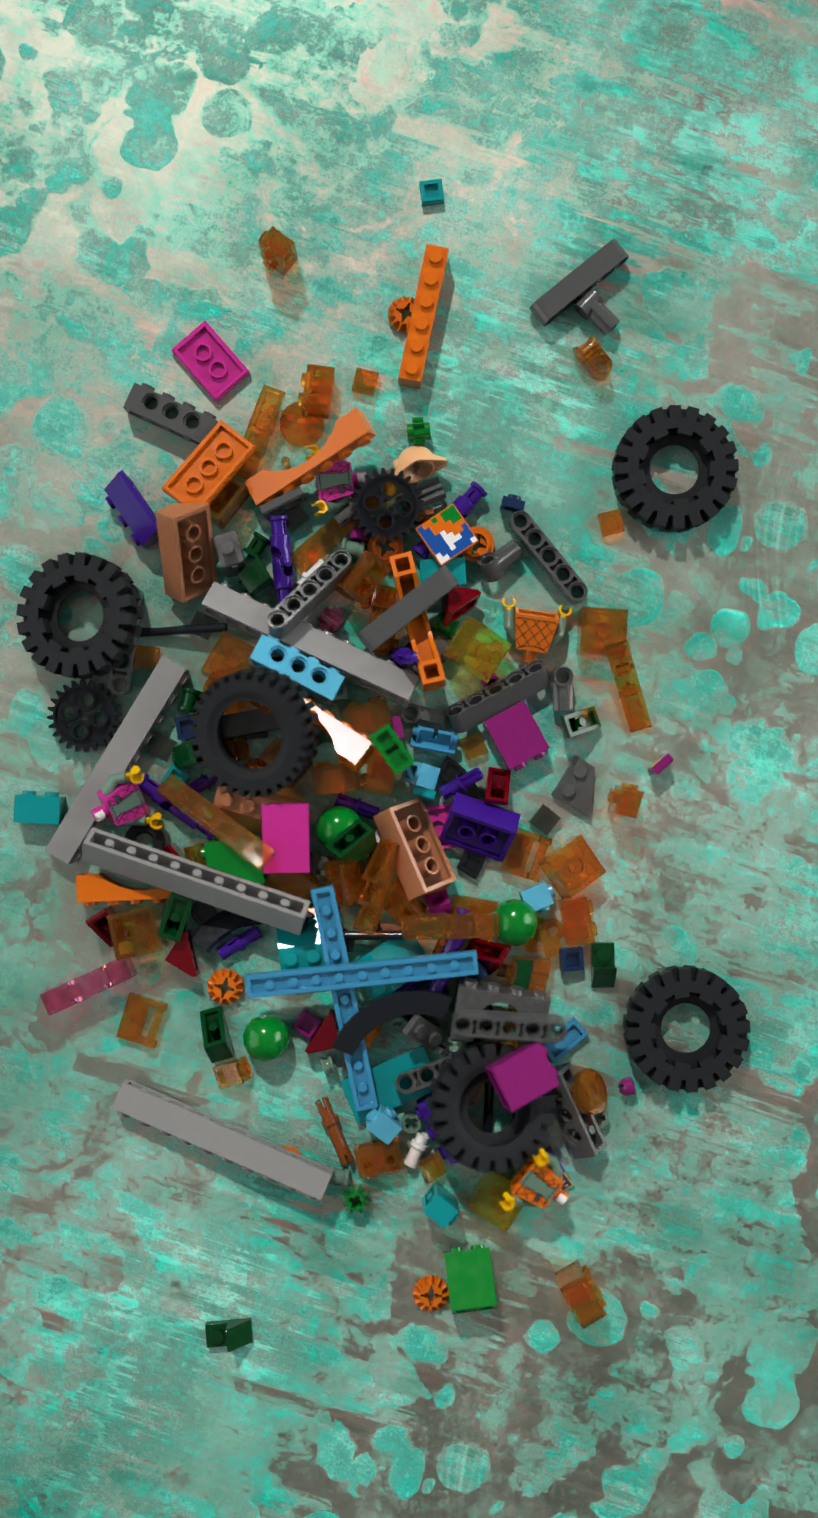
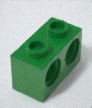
[369,723,415,775]

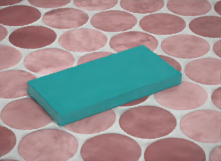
[340,1045,433,1123]

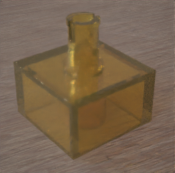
[443,616,512,683]
[466,1171,523,1233]

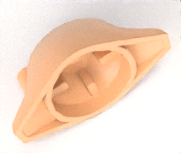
[392,446,448,485]

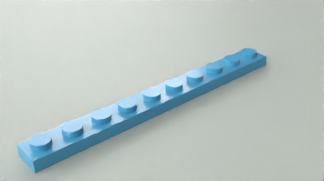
[311,885,378,1112]
[245,950,479,999]

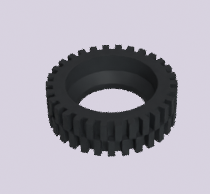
[190,667,321,798]

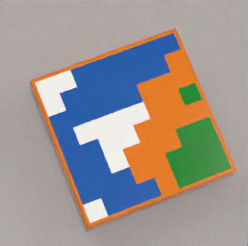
[415,504,479,567]

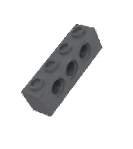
[123,382,218,445]
[549,1062,607,1160]

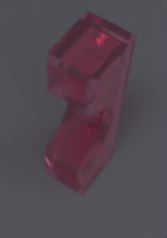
[40,953,138,1016]

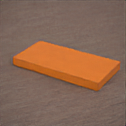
[162,420,257,504]

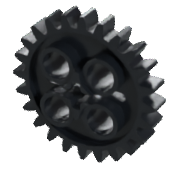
[350,468,424,543]
[47,679,123,753]

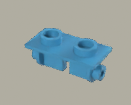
[410,725,458,755]

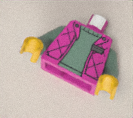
[305,444,366,517]
[91,766,163,830]

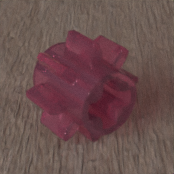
[317,605,345,633]

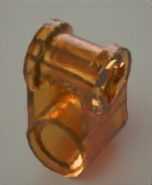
[573,335,612,381]

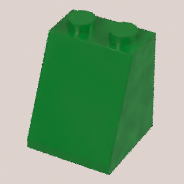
[201,835,268,884]
[444,1244,497,1314]

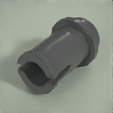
[334,501,357,528]

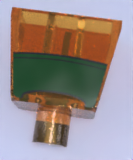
[496,955,552,991]

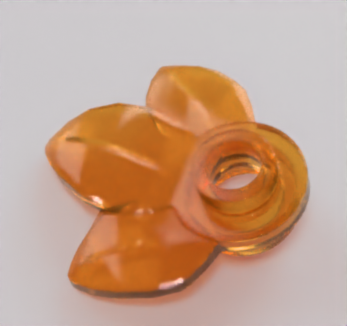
[525,917,564,959]

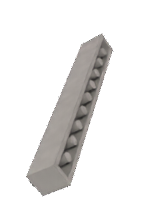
[201,582,420,708]
[44,655,189,864]
[82,827,311,935]
[112,1079,334,1200]

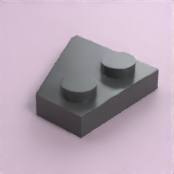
[552,756,595,817]

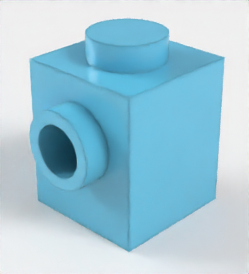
[400,761,440,790]
[519,881,556,913]
[366,1103,402,1145]

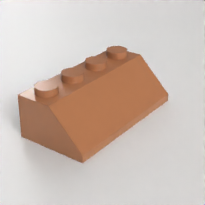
[155,503,217,603]
[212,784,311,835]
[373,797,457,900]

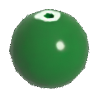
[316,806,360,848]
[491,899,538,946]
[243,1014,290,1062]

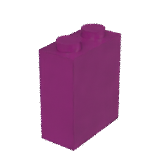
[483,700,550,772]
[484,1041,560,1112]

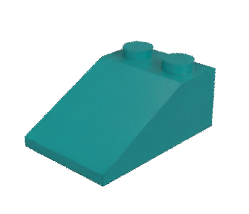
[276,896,326,970]
[351,925,427,1000]

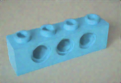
[248,634,345,706]

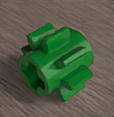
[407,417,431,446]
[342,1184,369,1214]

